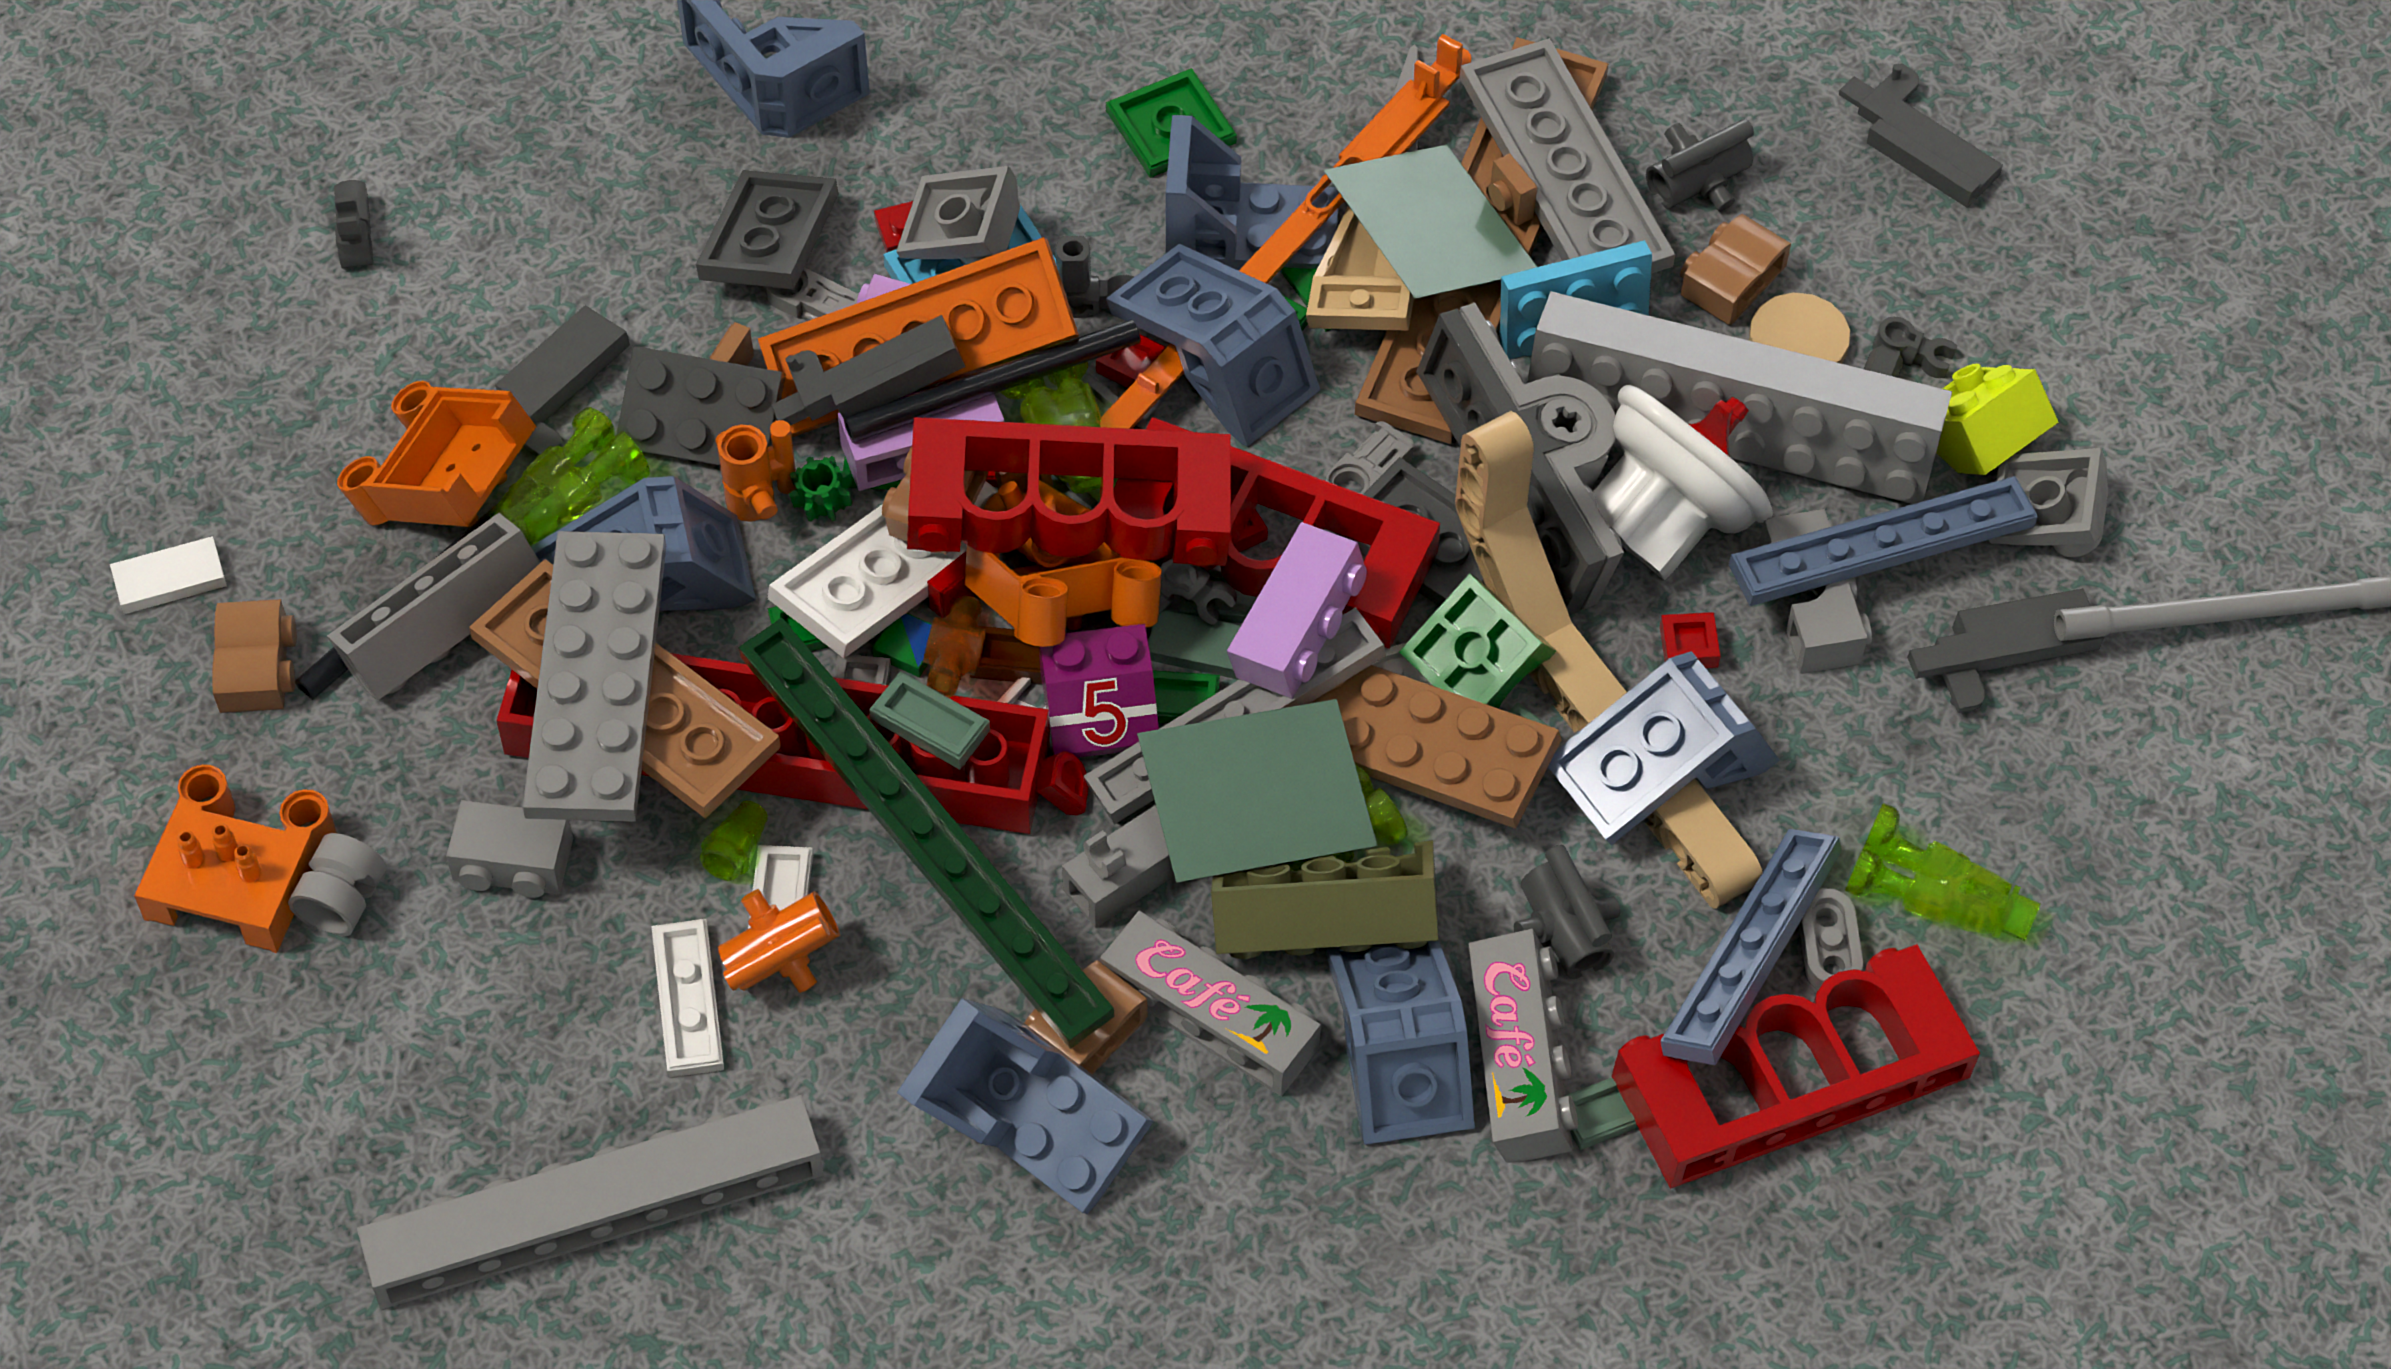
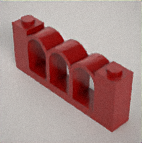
[907,417,1231,566]
[1113,417,1440,649]
[1611,944,1980,1189]

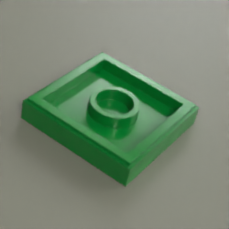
[1106,68,1237,178]

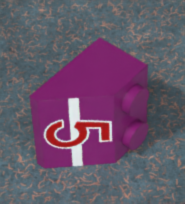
[1039,624,1159,758]

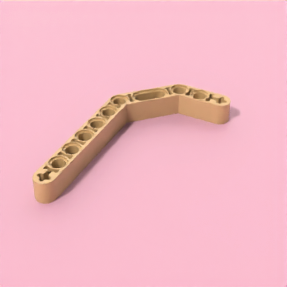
[1455,411,1763,909]

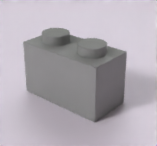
[446,800,573,898]

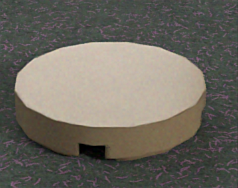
[1749,292,1850,364]

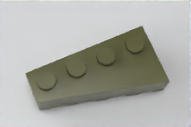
[1211,840,1438,959]

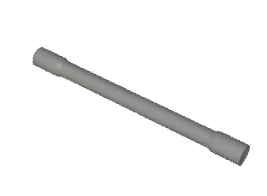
[2054,576,2391,641]

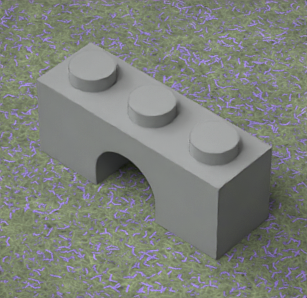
[1759,509,1872,674]

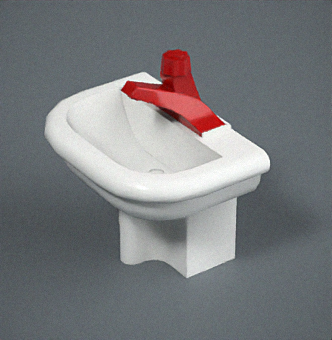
[1593,385,1773,580]

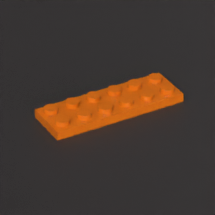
[758,237,1079,437]

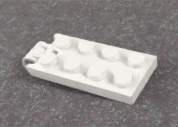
[768,481,998,658]

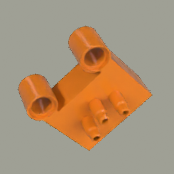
[337,380,537,527]
[965,542,1162,647]
[134,764,337,953]

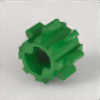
[789,456,853,522]

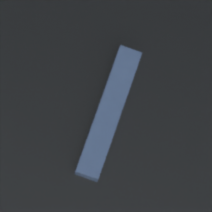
[1729,476,2038,606]
[1660,829,1842,1065]

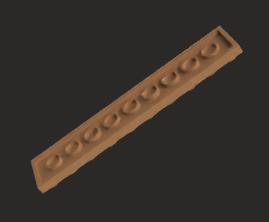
[1355,37,1609,444]

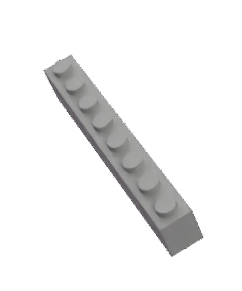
[357,1095,824,1310]

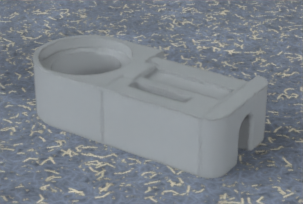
[766,267,859,321]
[1326,421,1414,494]

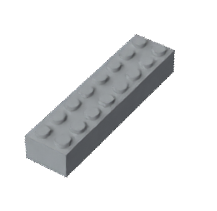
[1527,291,1952,504]

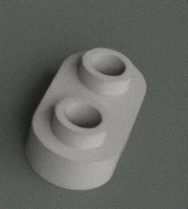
[1798,888,1863,990]

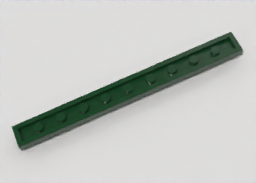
[738,618,1115,1049]

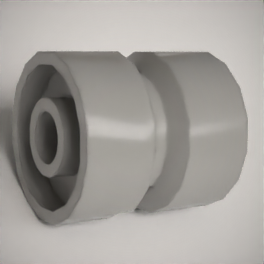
[288,833,387,937]

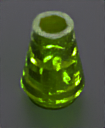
[700,801,768,881]

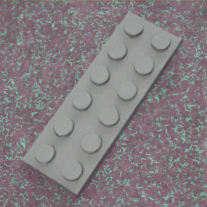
[1460,38,1675,274]
[522,531,667,822]

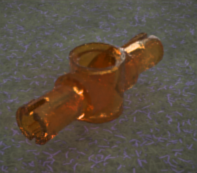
[923,595,986,698]

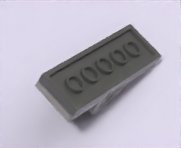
[1416,303,1624,616]

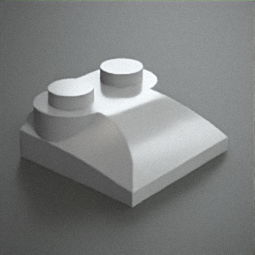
[896,166,1020,265]
[1989,448,2108,557]

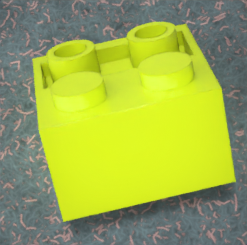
[1937,364,2059,475]

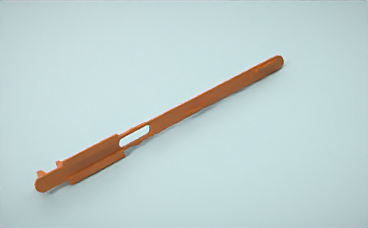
[1094,34,1471,429]

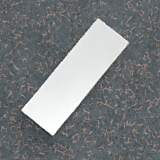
[652,919,724,1078]

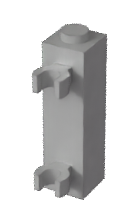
[1062,805,1174,928]

